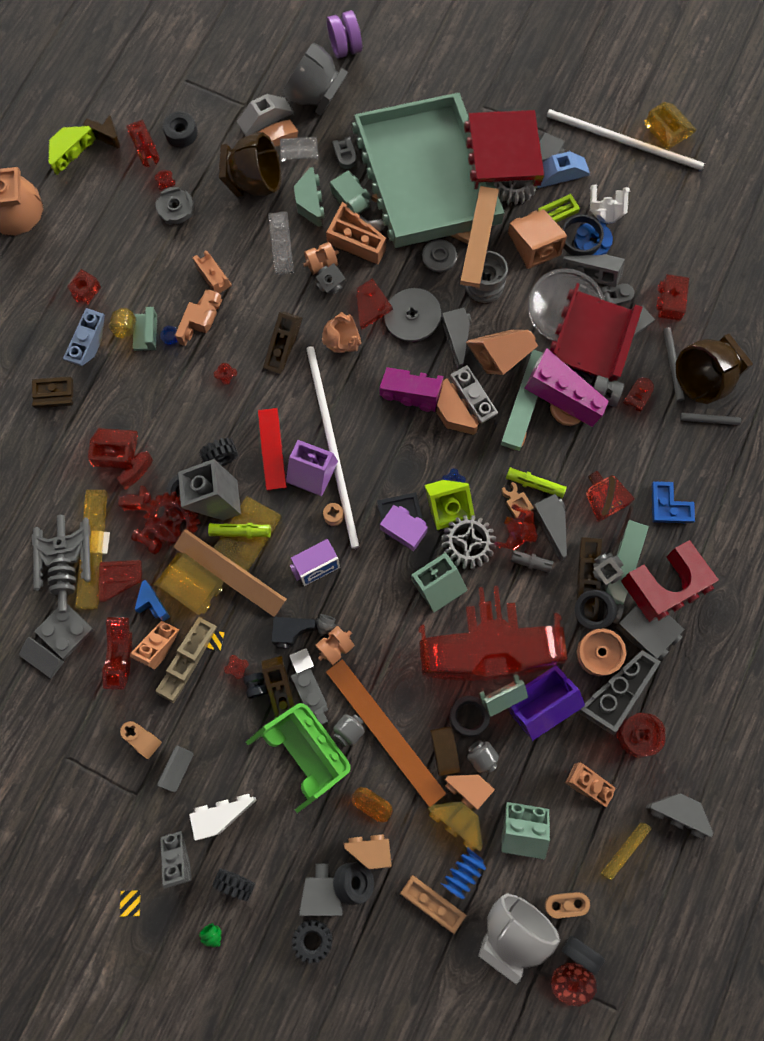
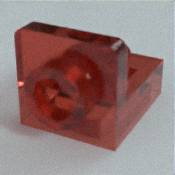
[119,486,151,510]

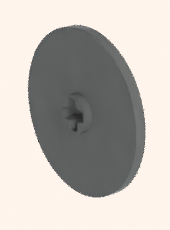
[384,288,441,342]

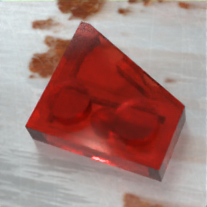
[357,278,393,329]
[99,560,142,602]

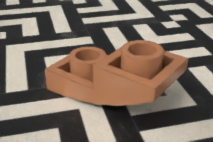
[259,120,298,147]

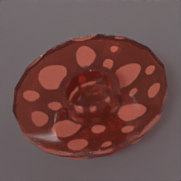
[551,963,597,1006]

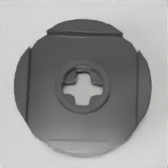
[156,187,194,225]

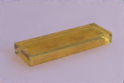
[600,823,651,880]

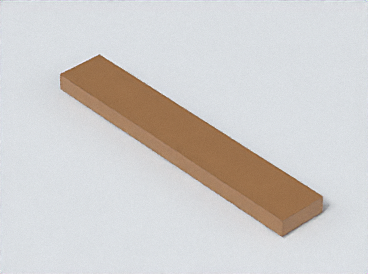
[460,186,499,288]
[174,530,287,617]

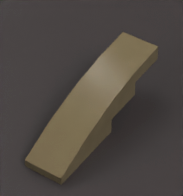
[155,617,217,703]

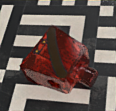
[586,471,634,522]

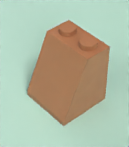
[508,209,567,269]
[466,330,538,375]

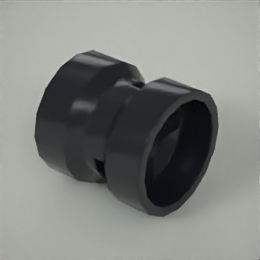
[243,672,268,699]

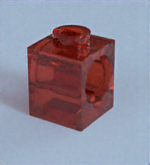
[67,269,101,304]

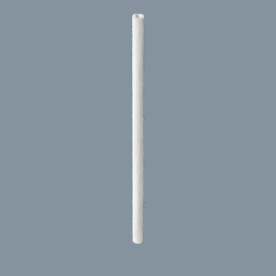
[547,109,704,170]

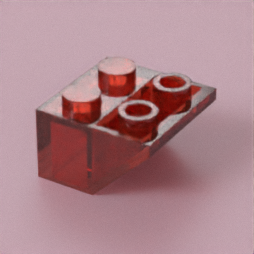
[88,428,138,469]

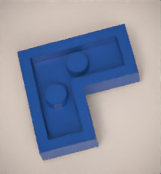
[651,482,695,523]

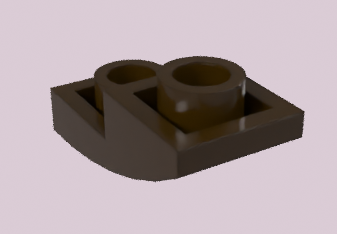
[430,726,460,776]

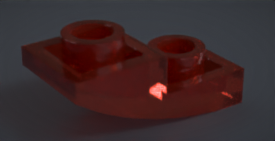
[117,451,153,490]

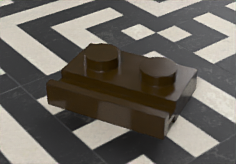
[32,377,73,408]

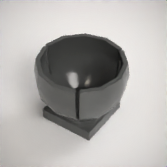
[282,42,348,116]

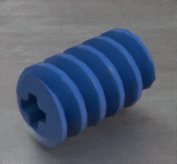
[441,847,486,899]

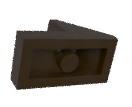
[83,115,120,149]

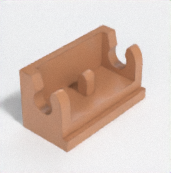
[193,251,232,293]

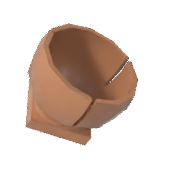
[0,167,43,236]

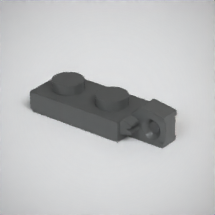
[291,668,328,725]

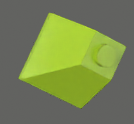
[425,480,475,530]

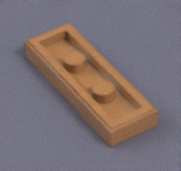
[400,875,466,934]

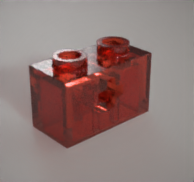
[656,274,689,321]

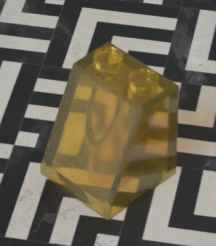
[154,552,224,616]

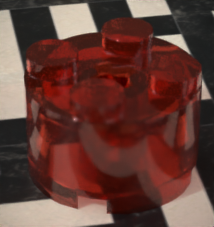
[617,713,666,758]

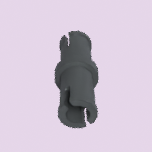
[510,550,553,573]

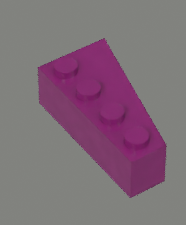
[524,348,609,427]

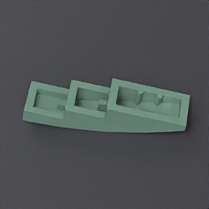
[602,520,649,605]

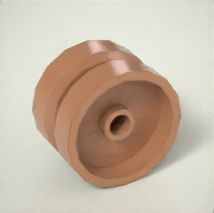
[576,628,626,677]

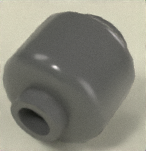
[333,714,365,747]
[467,740,499,773]

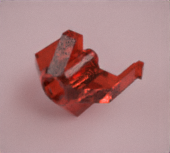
[494,504,538,550]

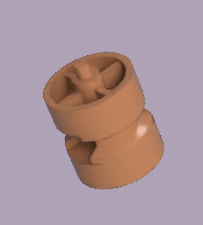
[303,242,339,275]
[315,626,355,665]

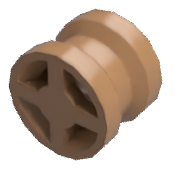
[323,503,344,526]

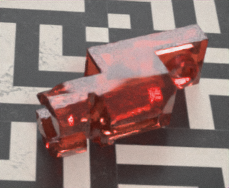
[126,119,160,167]

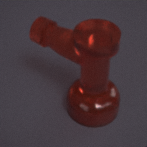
[131,520,163,555]

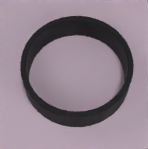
[562,215,604,256]

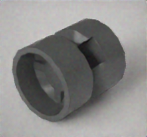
[593,375,624,407]

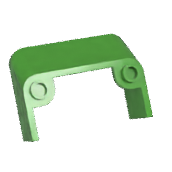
[246,703,350,813]

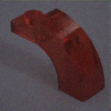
[102,617,132,690]

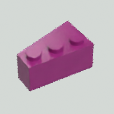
[379,367,444,412]

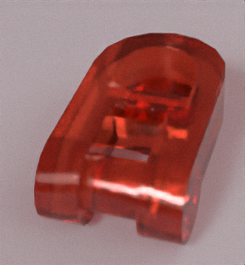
[623,378,654,412]

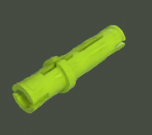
[506,467,567,498]
[208,522,271,539]

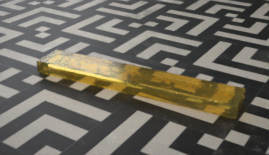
[76,490,107,609]

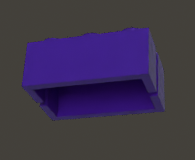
[508,666,585,741]

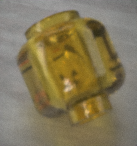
[109,308,136,338]

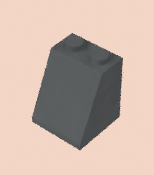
[178,459,241,520]

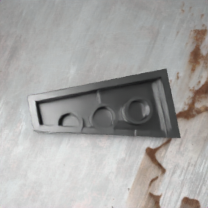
[578,650,661,736]

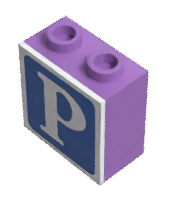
[290,539,340,586]

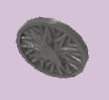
[422,239,457,273]

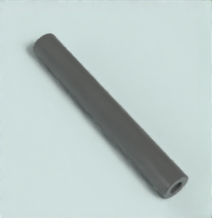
[680,413,741,425]

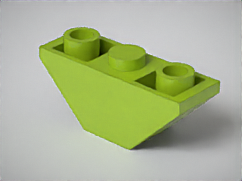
[49,126,95,175]

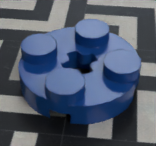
[574,221,613,255]

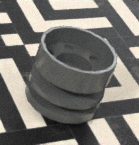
[465,251,508,303]

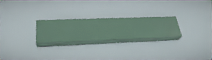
[501,350,543,451]

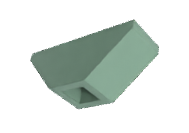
[294,167,325,226]

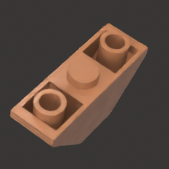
[436,379,479,435]
[130,621,179,670]
[565,762,616,807]

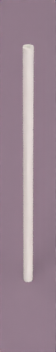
[306,346,359,549]

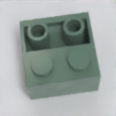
[411,552,468,613]
[502,802,550,859]

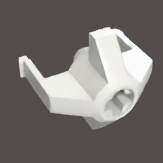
[590,184,630,223]

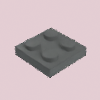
[34,604,94,660]

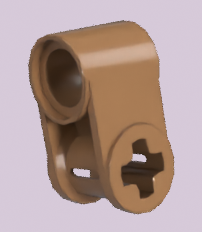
[120,722,162,759]

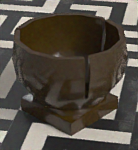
[219,132,282,197]
[675,334,753,404]

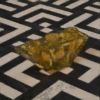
[427,802,482,851]

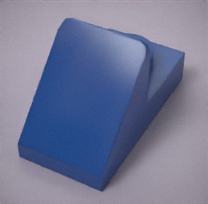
[135,580,170,621]

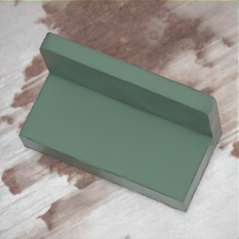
[133,307,157,351]

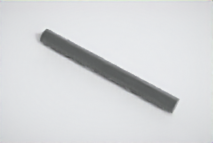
[663,327,685,401]

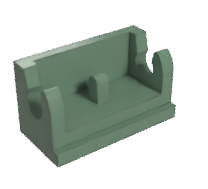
[479,674,528,717]

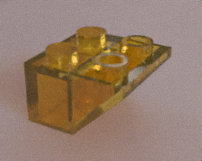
[645,102,697,150]

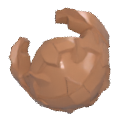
[322,312,361,353]

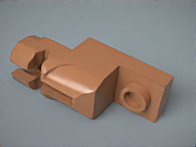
[175,290,222,346]

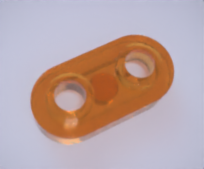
[352,787,393,822]

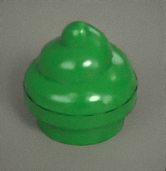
[199,923,222,947]

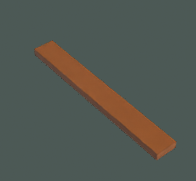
[326,659,446,807]

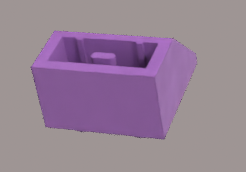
[286,440,338,496]

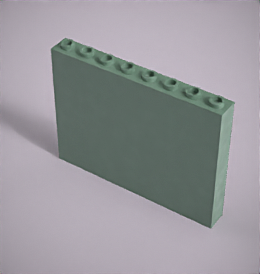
[352,93,504,248]

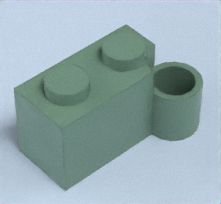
[330,171,370,214]

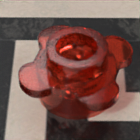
[155,170,176,190]
[214,363,237,385]
[224,655,249,679]

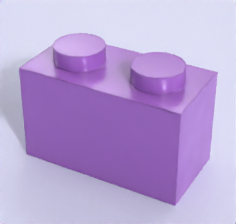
[380,505,428,551]

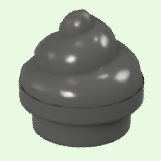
[316,614,336,636]

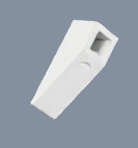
[190,794,256,840]

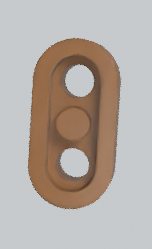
[545,892,590,918]

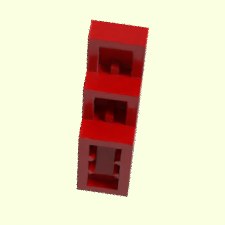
[258,408,287,490]

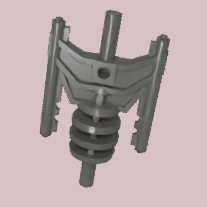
[32,515,91,613]

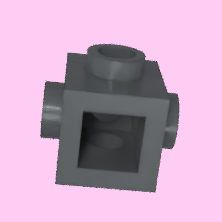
[316,263,347,294]
[593,553,624,585]

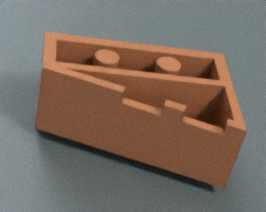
[326,202,386,264]

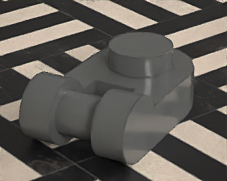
[332,137,356,169]
[598,284,634,306]

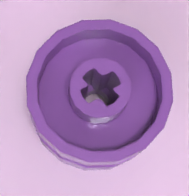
[327,10,362,59]

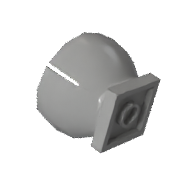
[478,893,560,984]

